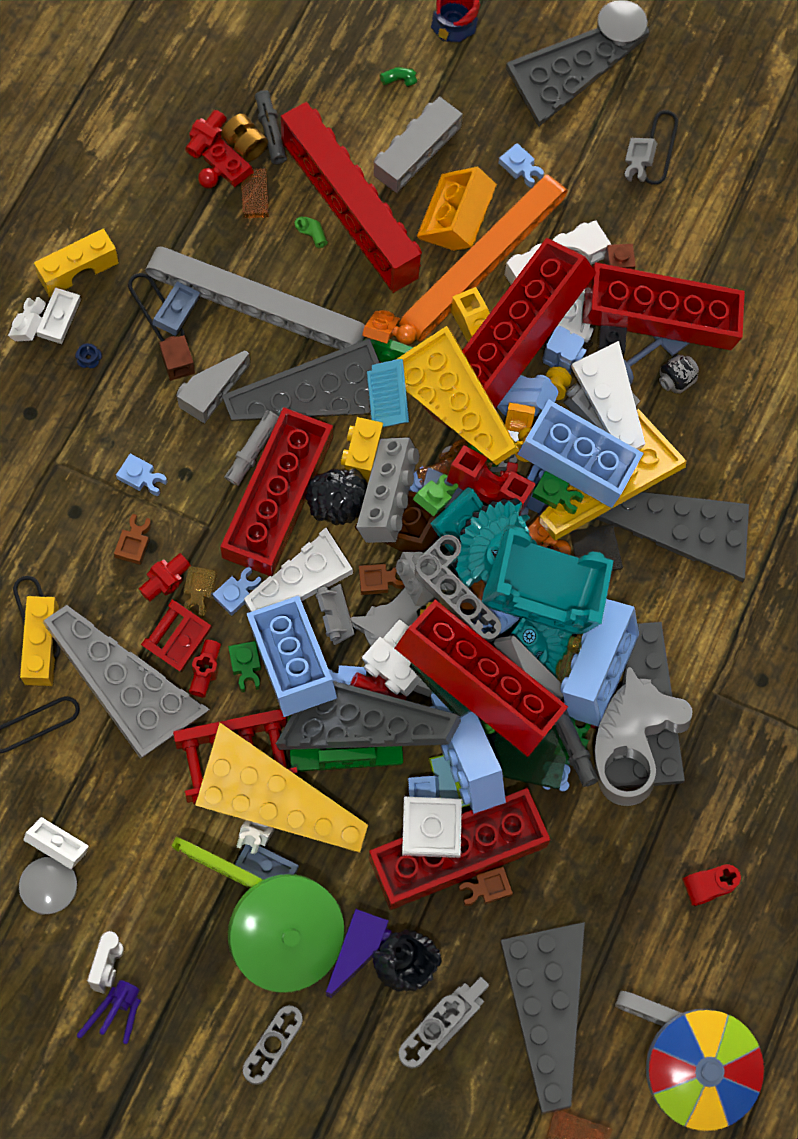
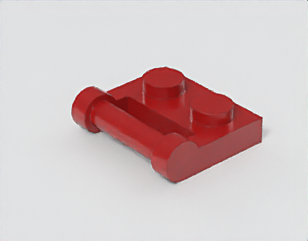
[141,599,213,673]

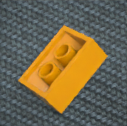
[417,166,497,251]

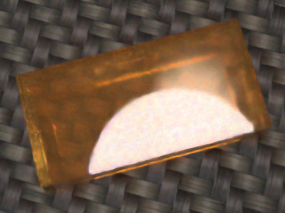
[241,168,269,218]

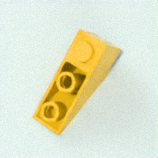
[451,287,490,342]

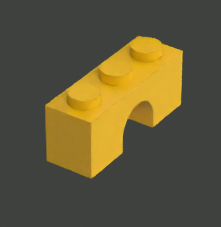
[34,228,118,297]
[20,596,59,686]

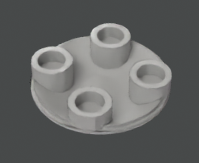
[597,0,647,46]
[19,857,77,915]

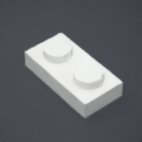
[36,287,81,344]
[24,817,89,869]

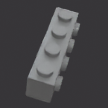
[373,97,463,193]
[356,438,419,543]

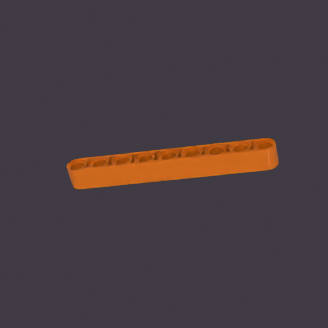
[399,174,568,342]

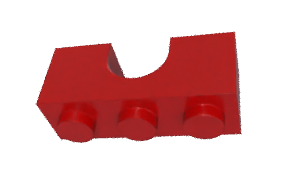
[447,445,536,516]

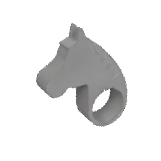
[350,587,442,698]
[594,667,692,806]

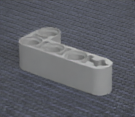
[414,535,501,643]

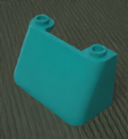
[481,527,614,634]

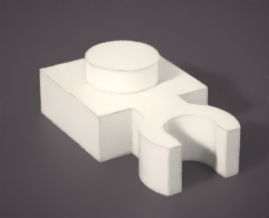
[8,297,46,341]
[237,820,275,854]

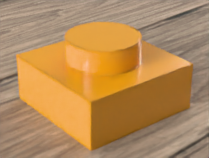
[505,402,535,432]

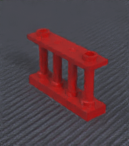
[173,709,298,804]

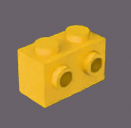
[341,417,383,482]

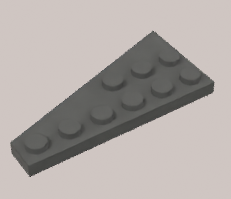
[222,338,379,421]

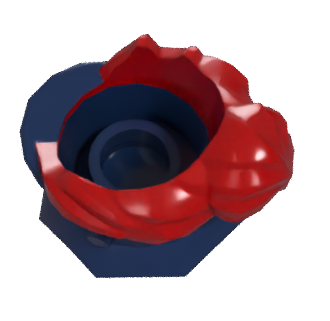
[431,0,480,42]

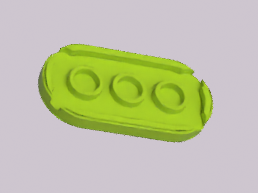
[171,837,263,888]

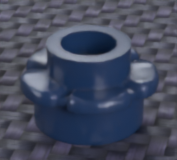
[75,344,102,369]

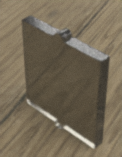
[569,524,623,571]

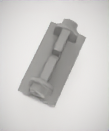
[316,584,354,645]

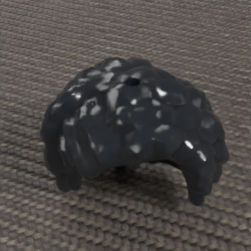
[305,468,367,526]
[372,929,442,992]

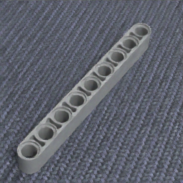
[145,247,365,350]

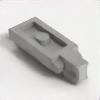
[423,977,489,1051]

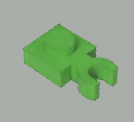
[413,474,458,516]

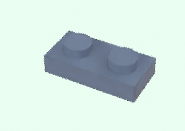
[153,281,200,336]
[235,844,299,880]

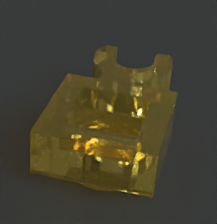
[184,566,217,617]
[556,636,582,683]

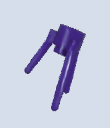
[77,980,141,1044]

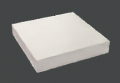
[402,797,462,858]

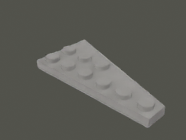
[43,605,210,759]

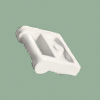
[88,932,124,994]

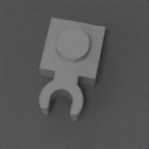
[625,138,657,182]

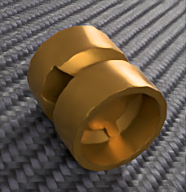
[221,114,268,162]

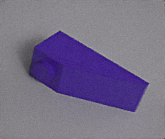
[326,909,391,998]

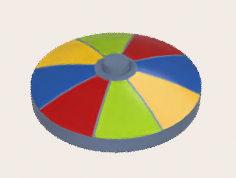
[646,1009,764,1131]

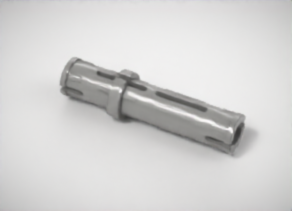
[224,410,279,486]

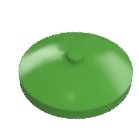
[228,874,344,992]

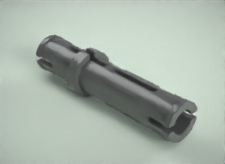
[254,90,287,164]
[555,710,599,787]

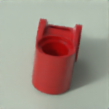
[682,864,741,906]

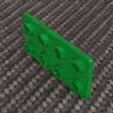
[288,716,403,772]

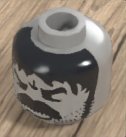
[659,355,699,394]

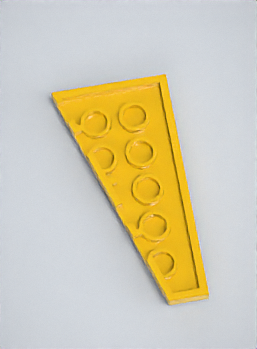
[396,326,519,465]
[539,409,686,540]
[195,723,368,852]

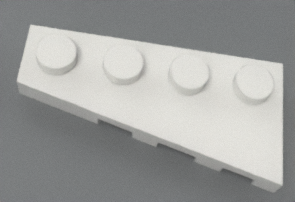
[571,341,645,450]
[244,528,353,612]

